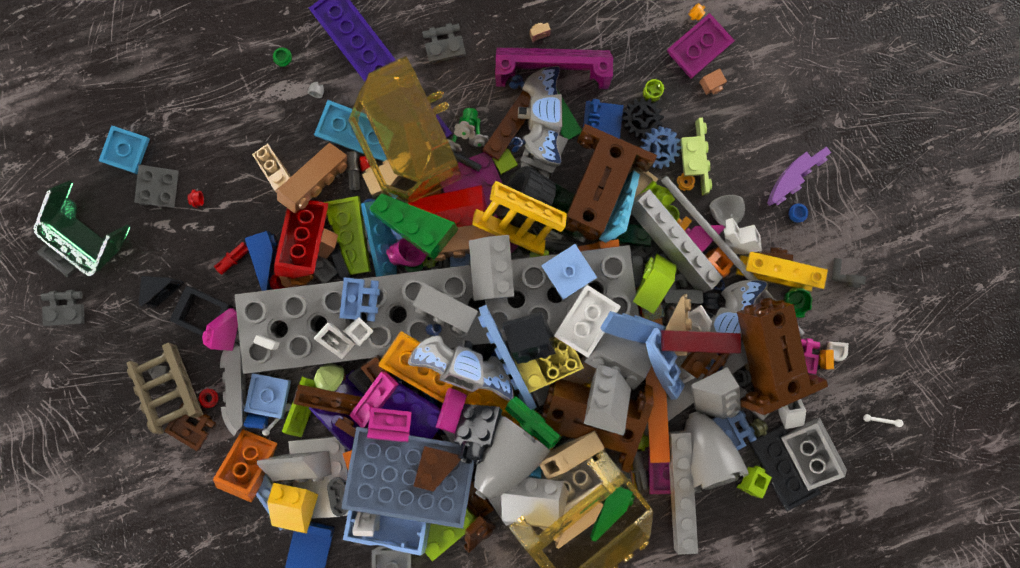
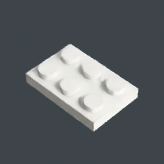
[553,284,621,358]

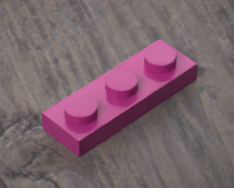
[350,371,399,428]

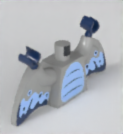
[509,66,562,166]
[706,279,768,372]
[408,324,513,401]

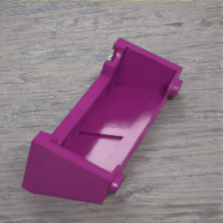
[495,47,613,89]

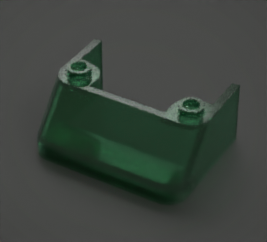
[34,181,130,276]

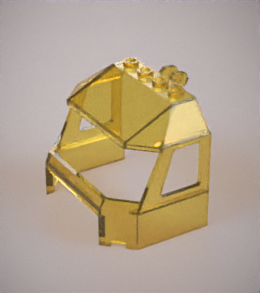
[348,56,462,203]
[508,449,653,568]

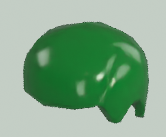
[783,287,812,318]

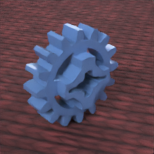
[640,126,681,169]

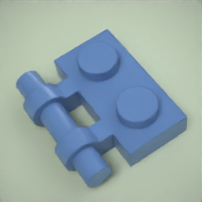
[339,278,380,322]
[712,410,757,450]

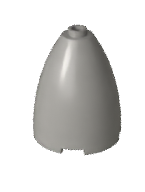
[684,411,749,494]
[474,415,550,500]

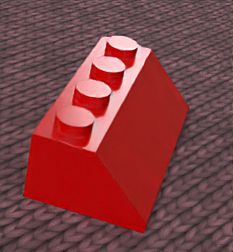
[408,185,487,227]
[274,200,329,278]

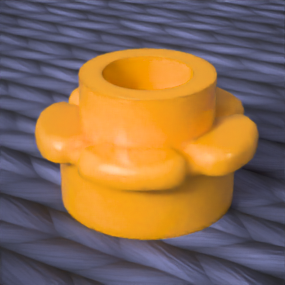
[688,3,706,21]
[677,173,695,191]

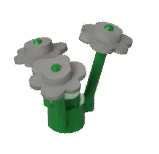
[442,108,489,152]

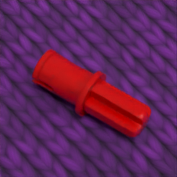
[214,242,249,275]

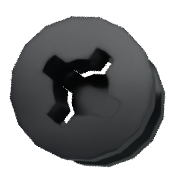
[701,293,720,310]

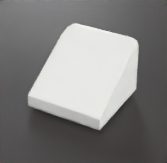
[343,317,374,346]

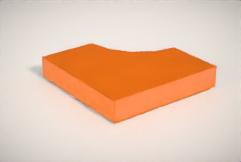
[578,239,619,251]

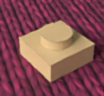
[530,23,551,42]

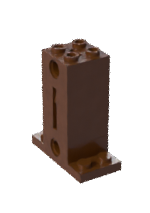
[565,124,657,240]
[737,298,828,415]
[542,379,654,473]

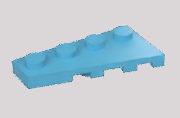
[599,170,640,243]

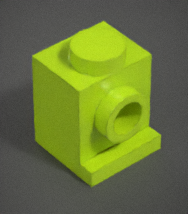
[640,181,675,208]
[737,466,772,498]

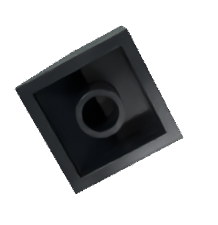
[503,312,556,364]

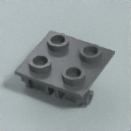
[134,165,179,208]

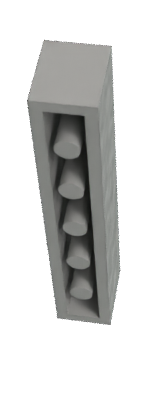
[631,189,723,292]
[669,431,698,555]

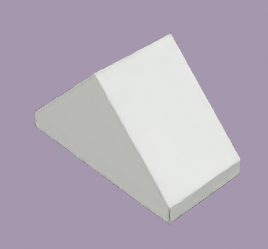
[314,322,355,359]

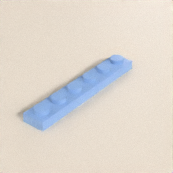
[478,305,537,410]

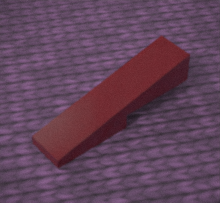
[661,330,741,354]

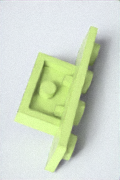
[680,117,712,196]

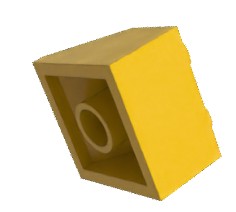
[267,483,318,534]

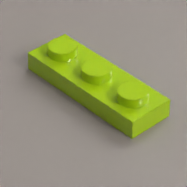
[282,376,317,437]

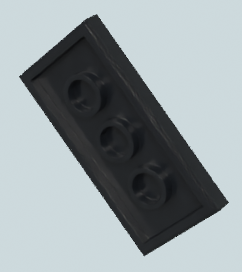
[749,424,821,512]

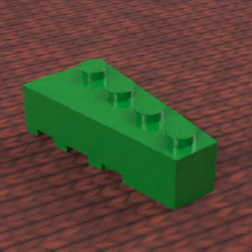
[369,193,458,260]

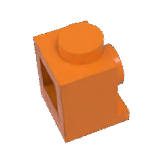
[705,247,734,278]

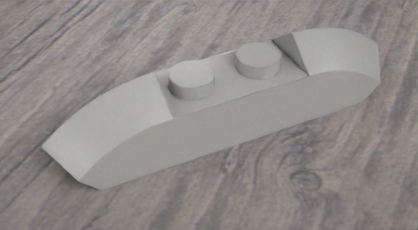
[220,340,247,436]

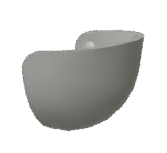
[709,195,745,227]

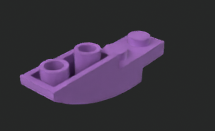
[767,147,831,206]

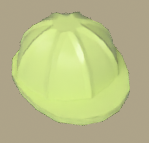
[314,363,346,391]

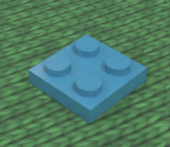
[99,125,150,174]

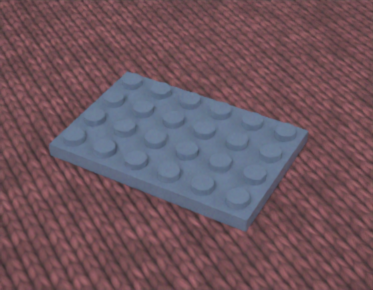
[341,427,475,528]

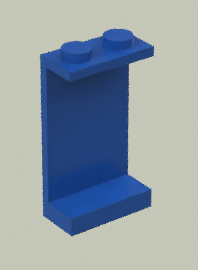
[285,521,335,568]

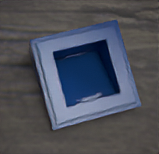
[244,413,269,429]

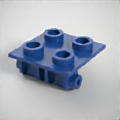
[583,99,624,139]

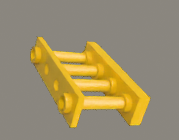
[472,181,567,256]
[736,252,828,292]

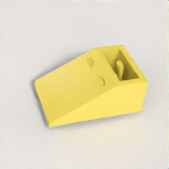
[513,337,584,393]

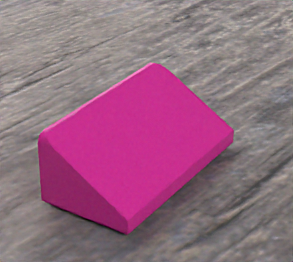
[436,388,467,434]

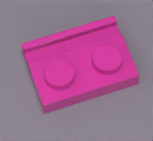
[367,408,412,443]

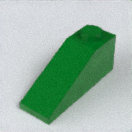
[590,482,635,542]

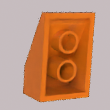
[213,429,278,502]

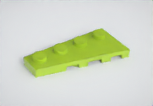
[324,196,371,275]

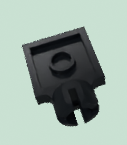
[453,404,502,465]

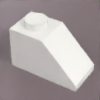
[778,399,806,429]

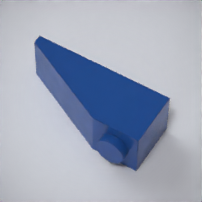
[245,231,278,291]

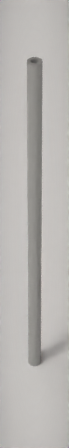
[661,176,805,337]

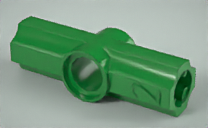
[505,396,561,450]

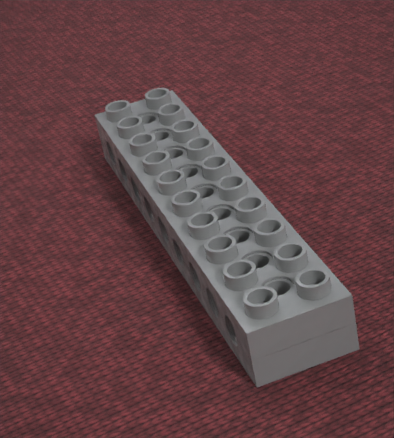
[235,245,639,374]

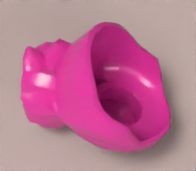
[386,238,426,267]

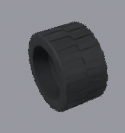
[496,166,556,232]

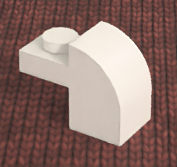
[724,218,762,254]

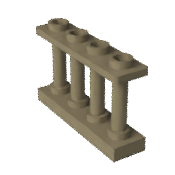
[127,343,203,435]

